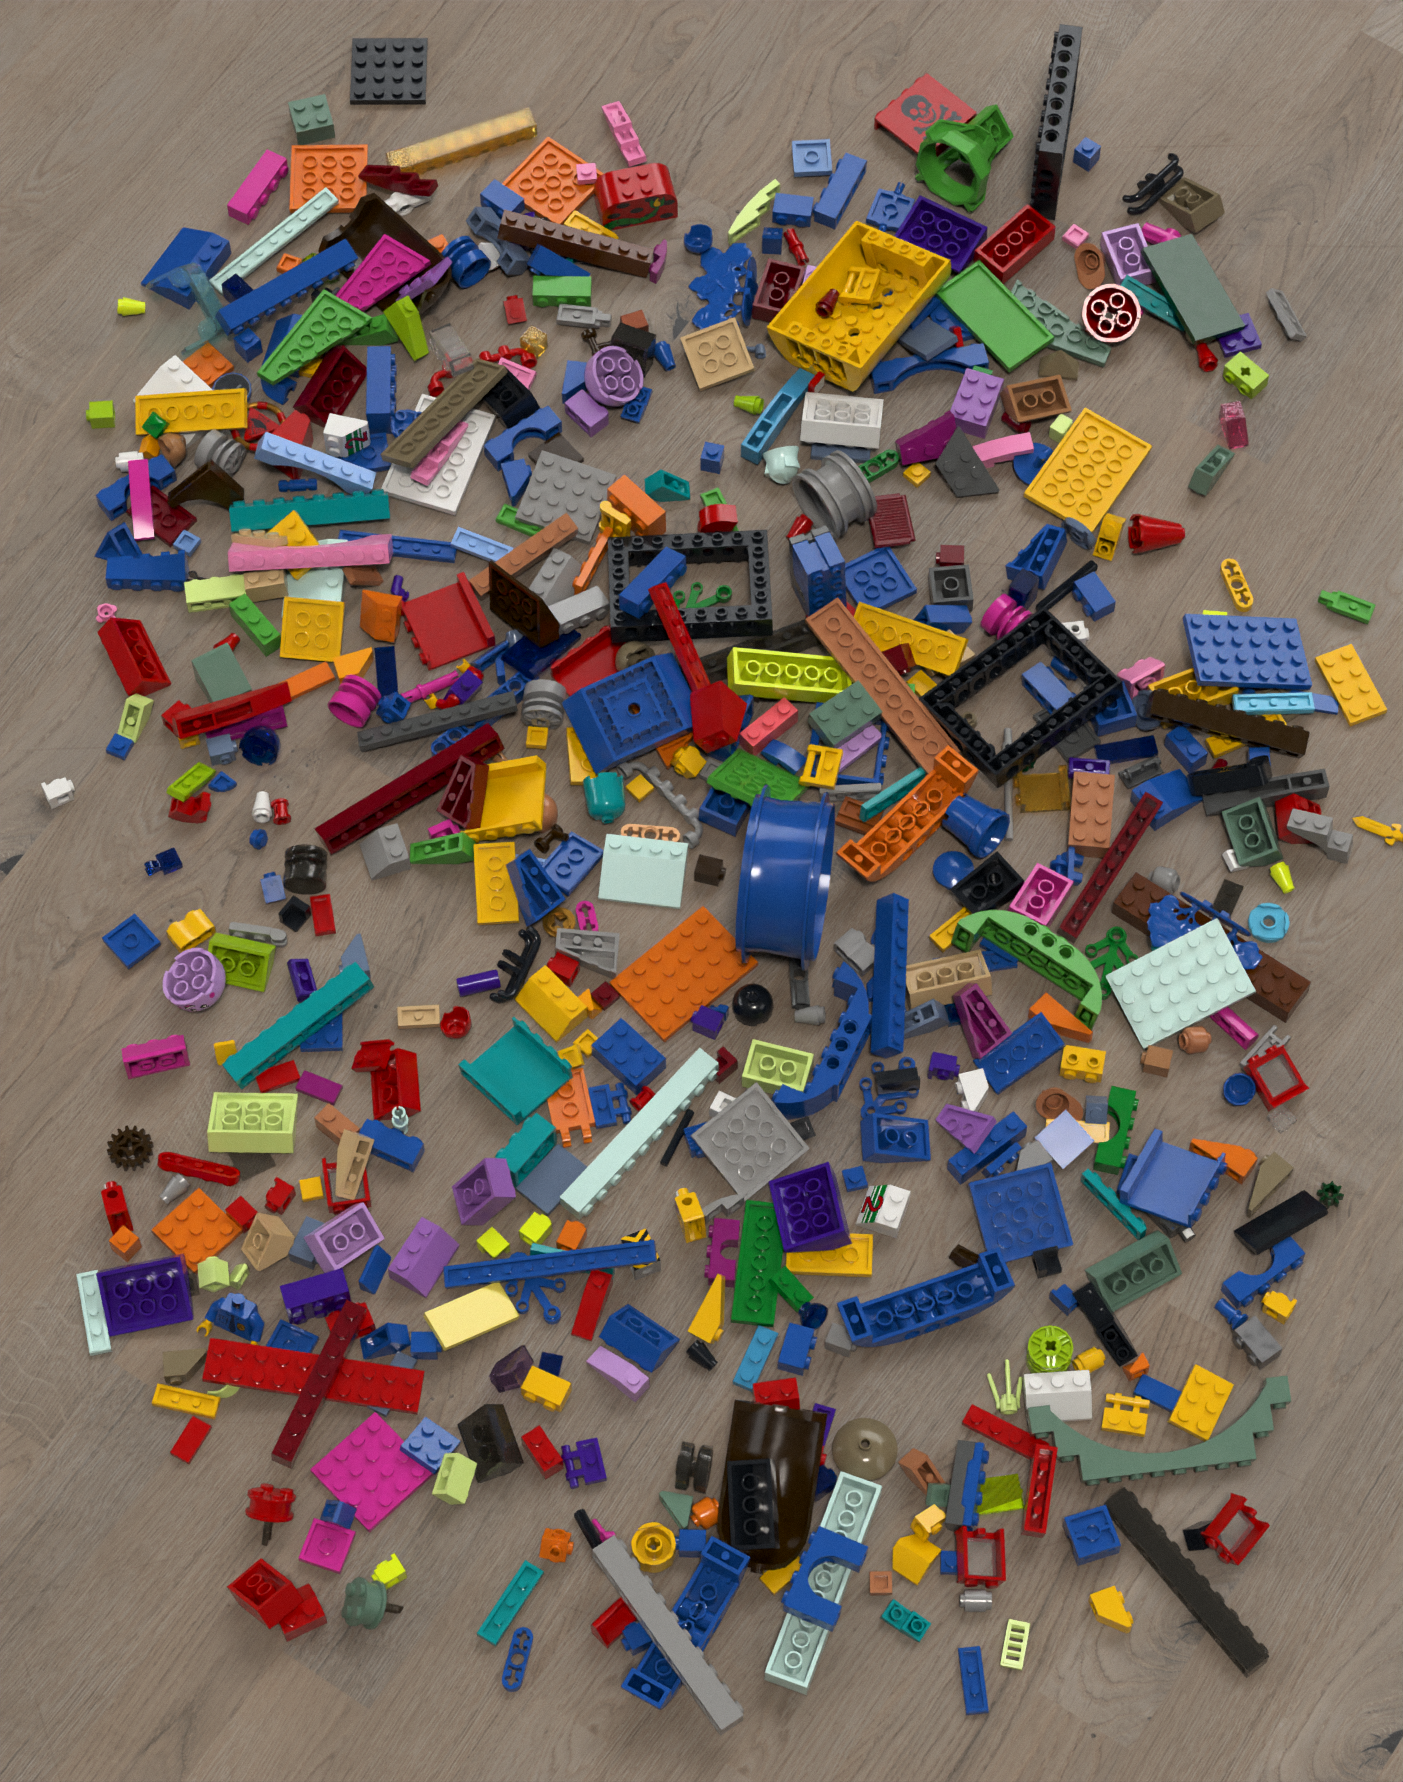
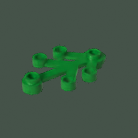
[673,582,732,609]
[1085,926,1138,1000]

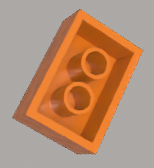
[607,474,666,536]

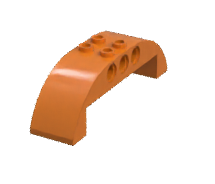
[836,745,979,882]

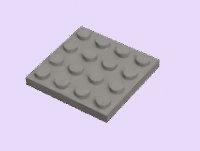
[515,450,616,545]
[690,1082,810,1202]

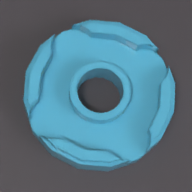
[1248,903,1290,943]

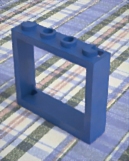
[810,702,891,785]

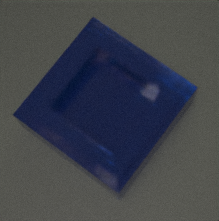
[538,1352,564,1377]

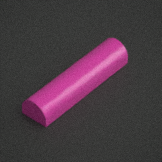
[1209,1007,1259,1050]

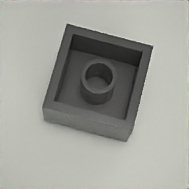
[928,564,974,611]

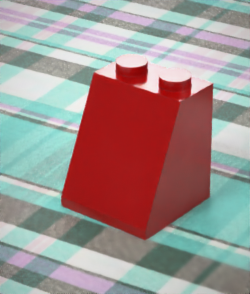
[271,410,313,480]
[690,680,747,753]
[752,1377,800,1409]

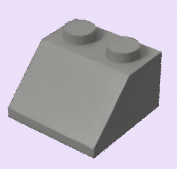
[360,823,411,881]

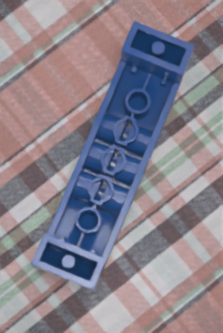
[837,1247,1015,1347]
[621,1536,750,1710]

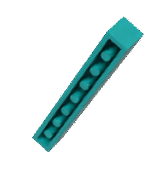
[229,489,390,532]
[222,962,374,1090]

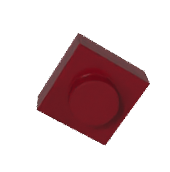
[590,981,620,1011]

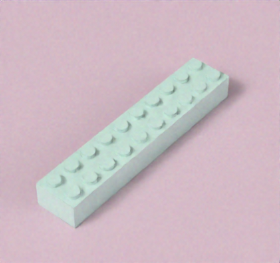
[764,1471,882,1695]

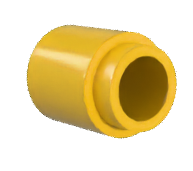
[1072,1347,1106,1373]

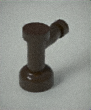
[581,328,615,356]
[534,824,569,853]

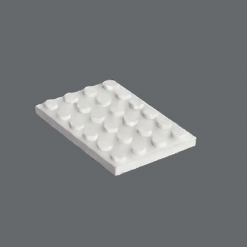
[381,394,496,515]

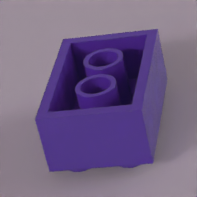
[280,1268,351,1325]

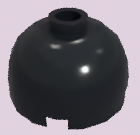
[732,983,774,1027]

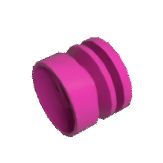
[980,594,1033,640]
[328,674,381,728]

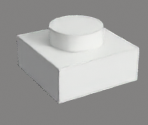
[1222,849,1249,872]

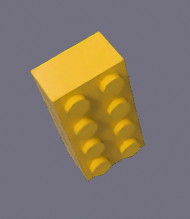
[1147,668,1239,729]

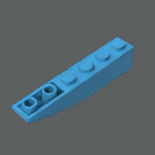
[741,368,815,465]

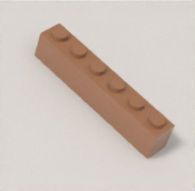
[469,512,578,602]

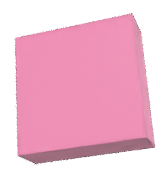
[1062,224,1089,249]

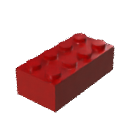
[974,204,1056,284]

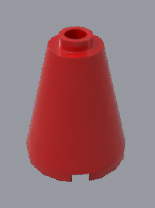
[1128,514,1185,554]

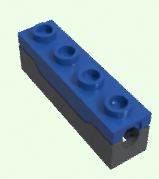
[945,1440,989,1531]

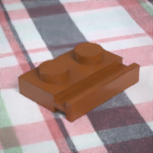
[835,796,884,835]

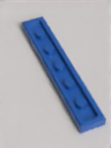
[338,530,457,563]

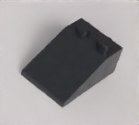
[481,365,540,429]
[950,851,1024,914]

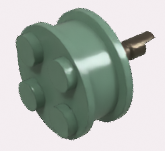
[341,1577,404,1630]

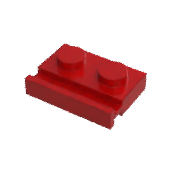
[351,1039,395,1073]

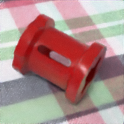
[270,798,291,825]
[629,1086,655,1112]

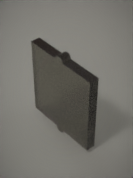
[228,1152,276,1182]

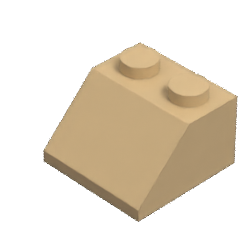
[243,569,289,602]
[241,1212,295,1271]

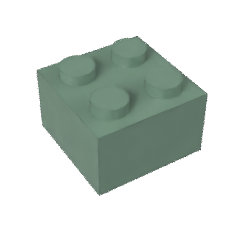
[288,94,335,145]

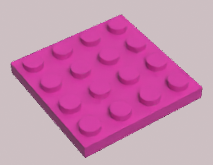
[310,1412,434,1533]

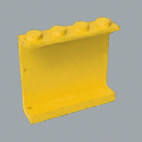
[460,755,546,843]

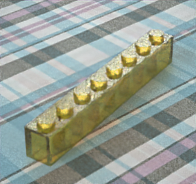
[386,107,537,174]

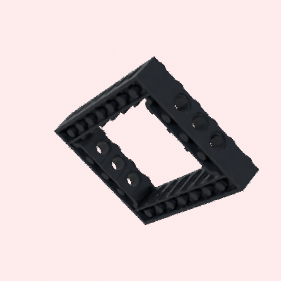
[1030,24,1083,220]
[608,530,773,643]
[919,607,1124,788]

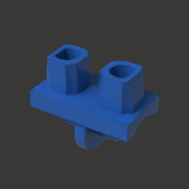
[1050,846,1084,886]

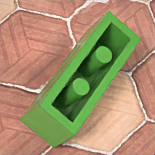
[532,276,592,307]
[229,593,281,657]

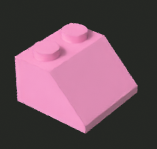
[1117,657,1165,700]

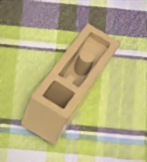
[335,1129,374,1200]

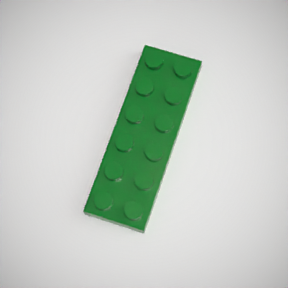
[731,1200,783,1327]

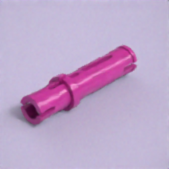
[400,670,460,703]

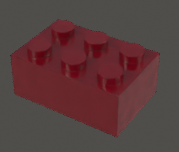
[752,258,806,322]

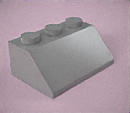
[529,548,582,606]

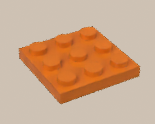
[151,1188,243,1275]

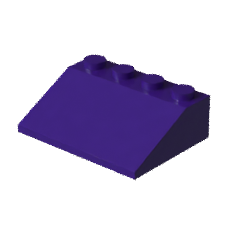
[894,195,988,274]
[769,1162,852,1253]
[96,1253,194,1337]

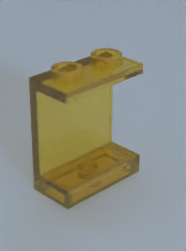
[1013,765,1071,813]

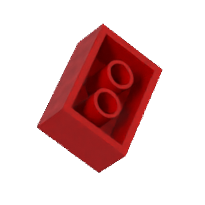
[227,1558,304,1629]

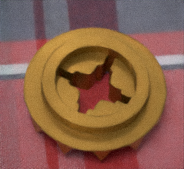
[542,907,576,937]

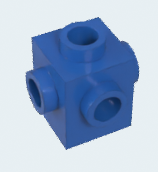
[376,692,411,723]

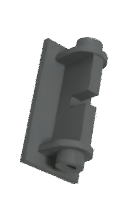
[1118,756,1164,789]

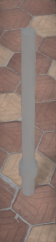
[1002,728,1013,842]

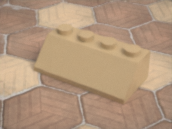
[905,949,992,1010]

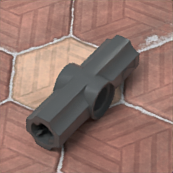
[788,957,810,1010]

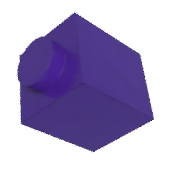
[690,1005,724,1040]

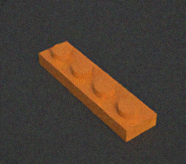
[572,526,613,595]

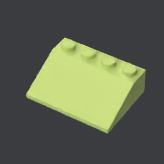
[207,1092,298,1154]

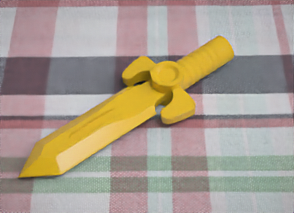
[1352,816,1403,846]

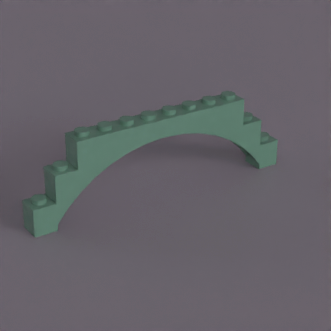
[1026,1376,1291,1486]

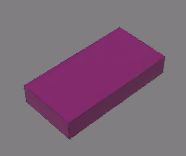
[295,1070,343,1106]

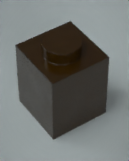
[694,854,726,887]

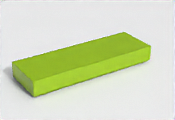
[166,762,216,802]

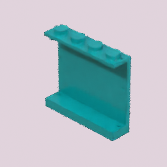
[458,1017,573,1125]

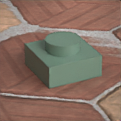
[926,1483,951,1507]

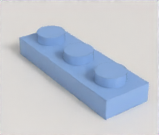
[450,527,514,563]

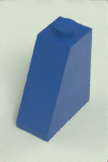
[914,605,972,635]

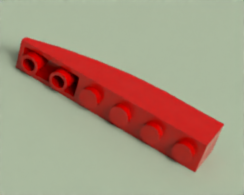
[170,681,292,739]

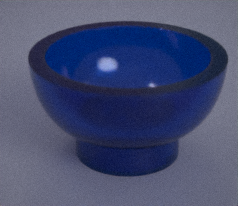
[798,1302,828,1330]

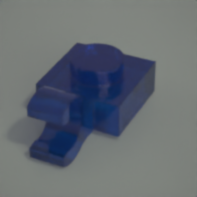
[144,847,183,876]

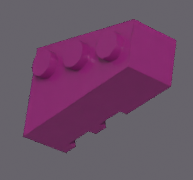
[895,410,956,465]
[953,983,1012,1059]

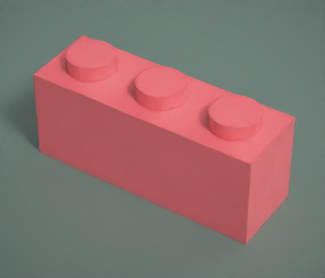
[739,697,798,756]

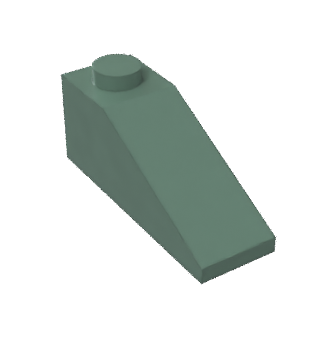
[1188,445,1235,496]

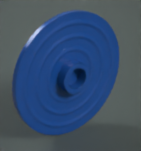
[1013,443,1053,485]

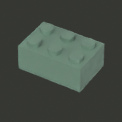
[807,680,882,749]

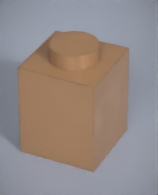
[1140,1045,1173,1078]

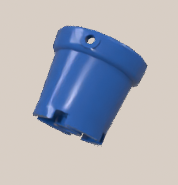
[942,793,1010,859]

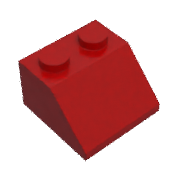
[278,1583,327,1642]

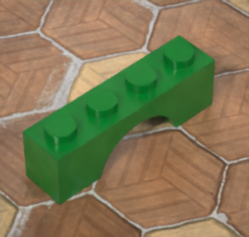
[1093,1086,1139,1175]

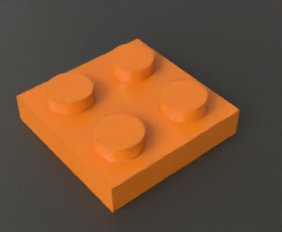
[183,342,234,388]

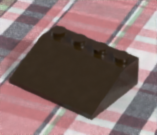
[489,560,560,648]

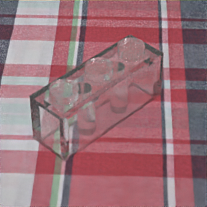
[428,323,474,377]

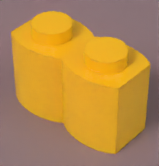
[166,909,216,953]

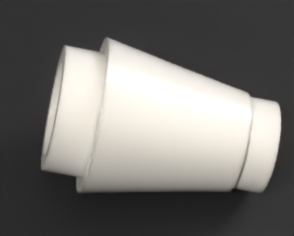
[252,791,272,823]

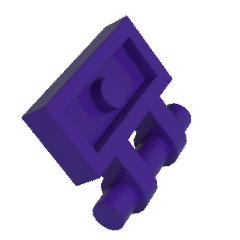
[561,1437,607,1489]

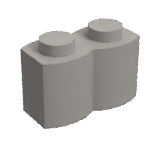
[833,928,875,977]

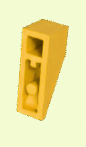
[688,1274,725,1344]

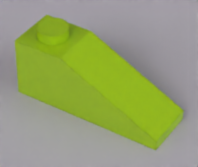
[383,296,429,361]

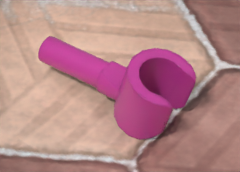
[592,1519,616,1542]

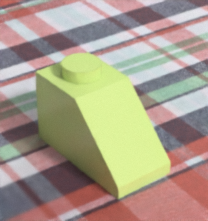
[117,693,154,743]

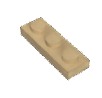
[231,528,288,548]

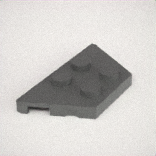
[935,426,1000,497]

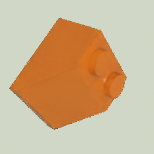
[360,590,402,642]

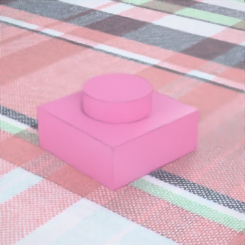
[576,163,597,185]

